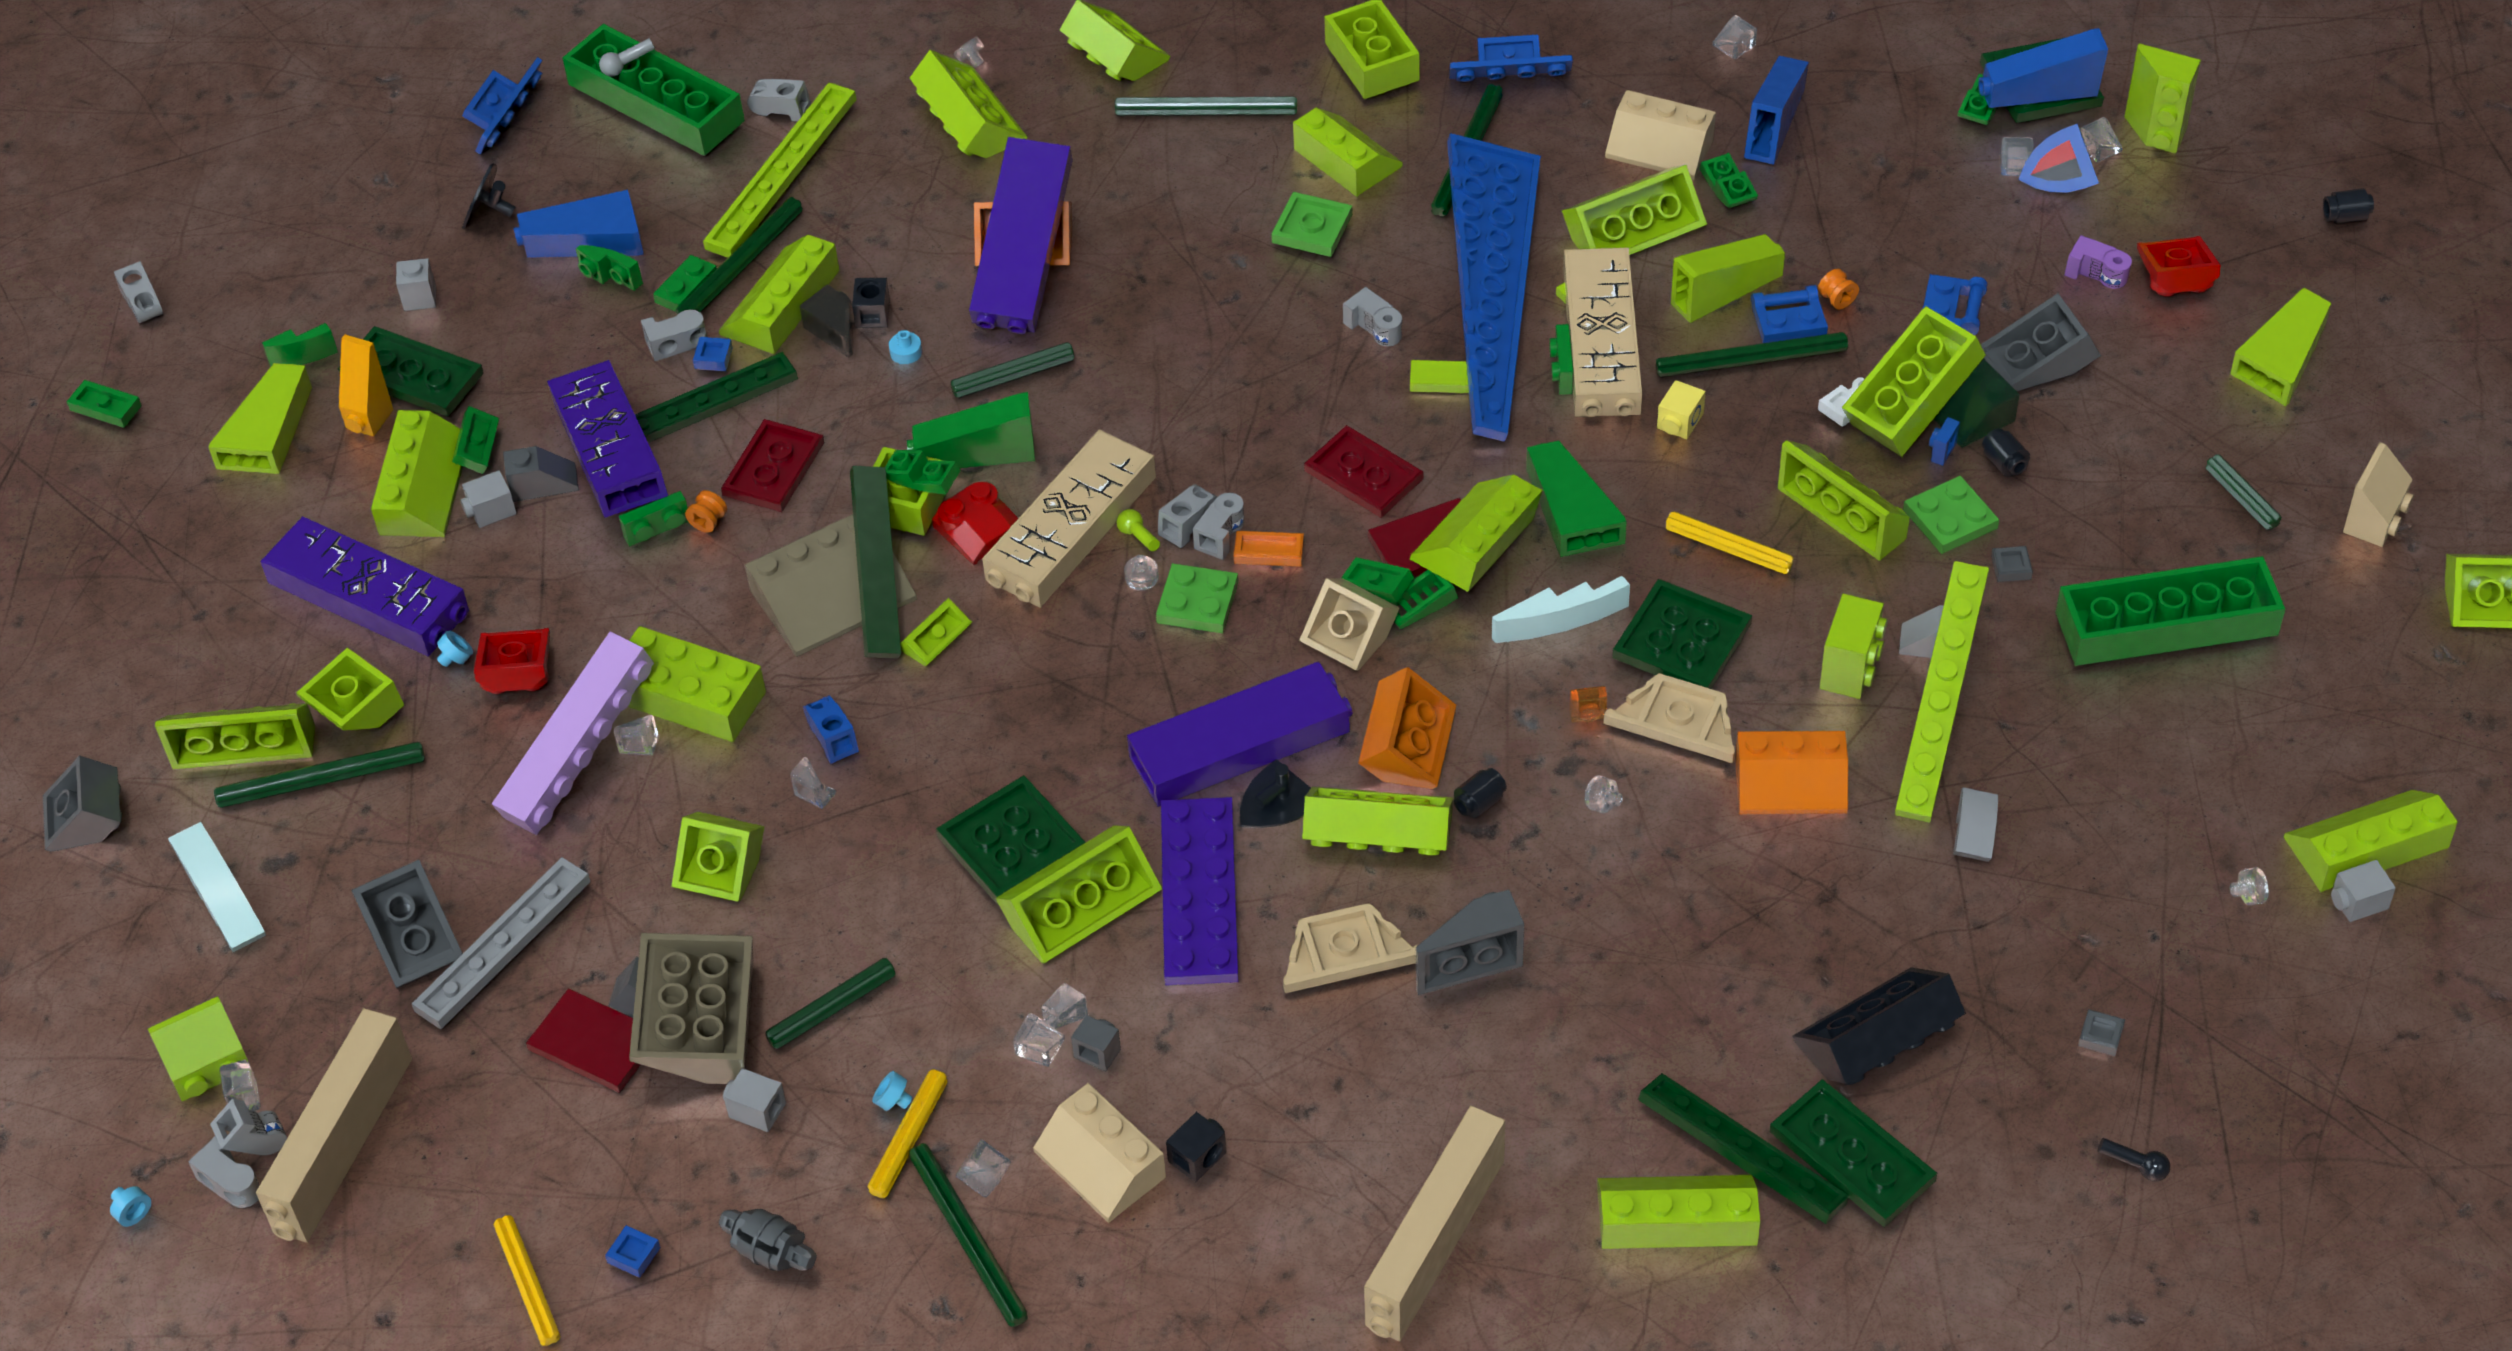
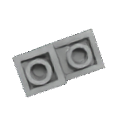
[1953,787,1998,862]

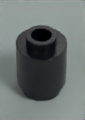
[2323,188,2374,224]
[1982,428,2030,477]
[1454,768,1507,818]

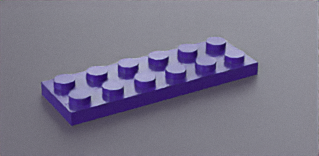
[1161,797,1239,986]

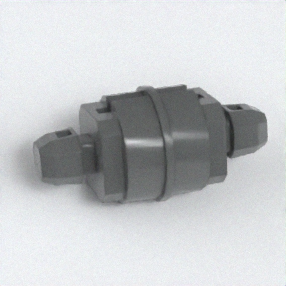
[719,1209,817,1271]

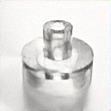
[953,36,985,69]
[1124,555,1159,590]
[1584,775,1623,814]
[2230,867,2269,906]

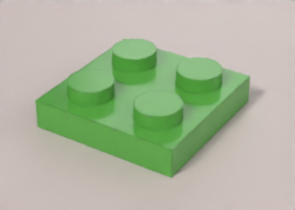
[1271,192,1353,257]
[1903,476,1999,554]
[1156,563,1239,634]

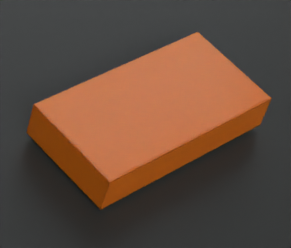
[1234,531,1304,567]

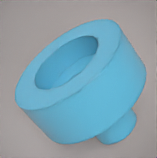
[889,330,922,364]
[437,631,473,667]
[872,1071,912,1111]
[110,1186,151,1227]

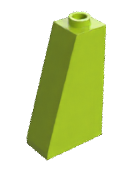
[1671,234,1785,323]
[2230,287,2331,406]
[208,363,312,474]

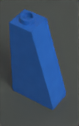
[1978,28,2108,108]
[1744,56,1809,165]
[513,190,644,258]

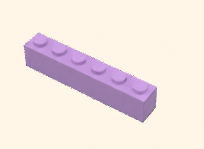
[492,631,654,835]

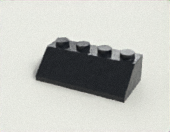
[1792,967,1966,1085]

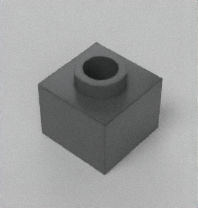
[1071,1015,1121,1072]

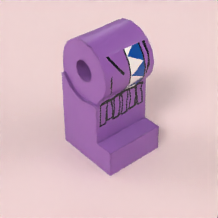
[2064,235,2132,289]

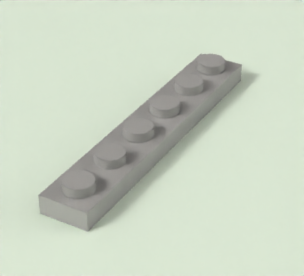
[412,857,591,1029]

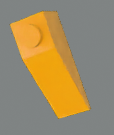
[339,334,394,437]

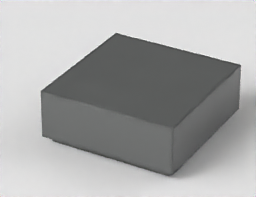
[1991,546,2033,582]
[2078,1009,2125,1056]

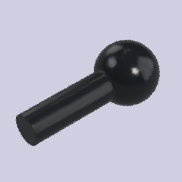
[2097,1138,2170,1181]

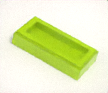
[1410,360,1469,393]

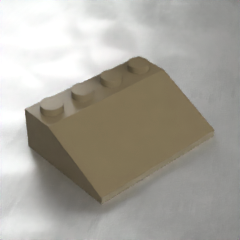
[745,514,917,657]
[629,933,753,1084]

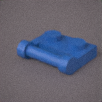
[1923,274,1988,335]
[1751,285,1828,343]

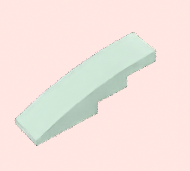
[1492,576,1630,643]
[168,822,266,952]

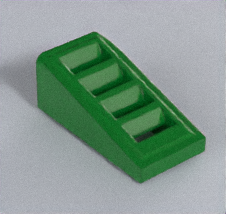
[1388,570,1458,630]

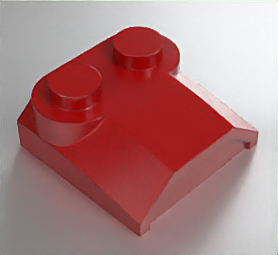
[2137,236,2221,296]
[932,482,1019,565]
[474,628,550,694]

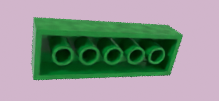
[562,23,745,156]
[2055,556,2285,666]

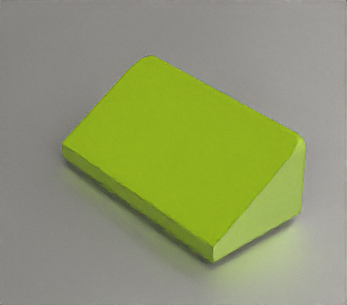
[900,598,972,666]

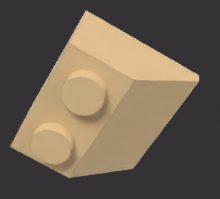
[2343,442,2414,547]
[1299,578,1400,671]

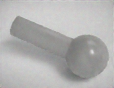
[599,38,655,77]

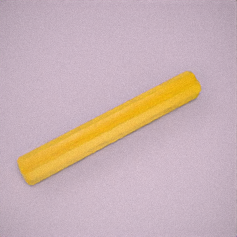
[1666,511,1794,574]
[868,1069,947,1199]
[493,1215,561,1346]

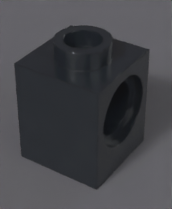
[852,278,890,328]
[1166,1111,1227,1182]

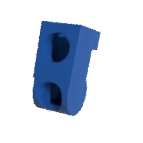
[803,695,859,764]

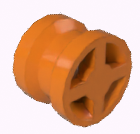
[1818,268,1859,310]
[685,490,728,533]

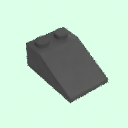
[1981,293,2101,394]
[351,860,463,988]
[1416,890,1524,995]

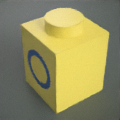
[1657,380,1706,439]

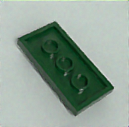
[338,326,484,417]
[1769,1079,1938,1227]

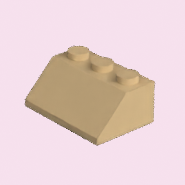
[1605,90,1716,180]
[1033,1083,1166,1223]

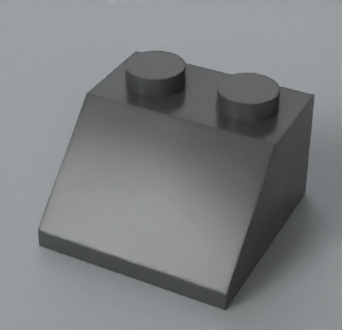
[43,755,122,852]

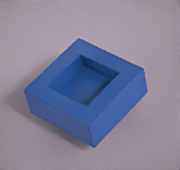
[693,337,733,371]
[1929,417,1960,466]
[605,1225,661,1278]

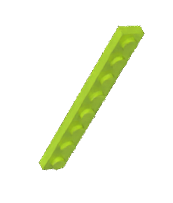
[703,82,857,258]
[1895,561,1989,823]

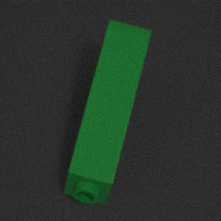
[907,392,1035,468]
[1526,441,1627,557]

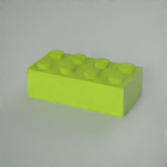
[1842,306,1986,457]
[628,626,766,743]

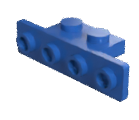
[1449,35,1573,82]
[462,57,543,155]

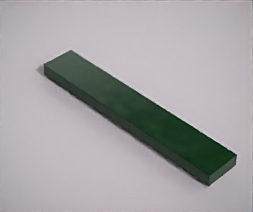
[635,352,798,443]
[850,466,901,658]
[1638,1073,1849,1224]

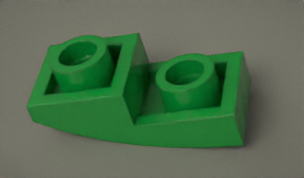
[1957,74,1998,125]
[1699,153,1758,208]
[575,245,643,291]
[262,323,338,367]
[885,450,961,494]

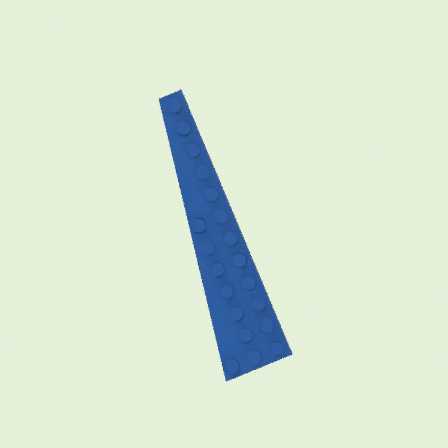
[1447,133,1541,442]

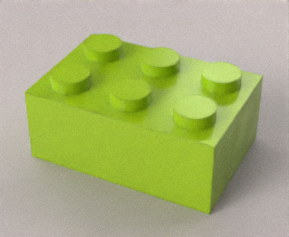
[1324,0,1420,99]

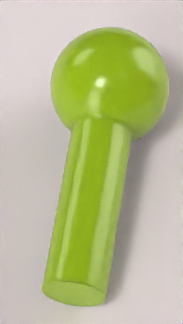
[1116,509,1160,551]

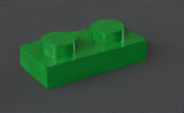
[653,255,717,312]
[1549,324,1573,395]
[66,380,142,428]
[452,406,499,474]
[619,491,688,547]
[1342,557,1414,603]

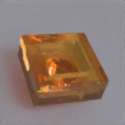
[1569,686,1607,723]

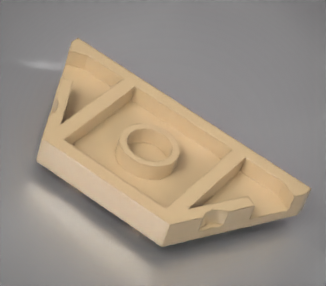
[1604,673,1735,763]
[1283,903,1417,993]

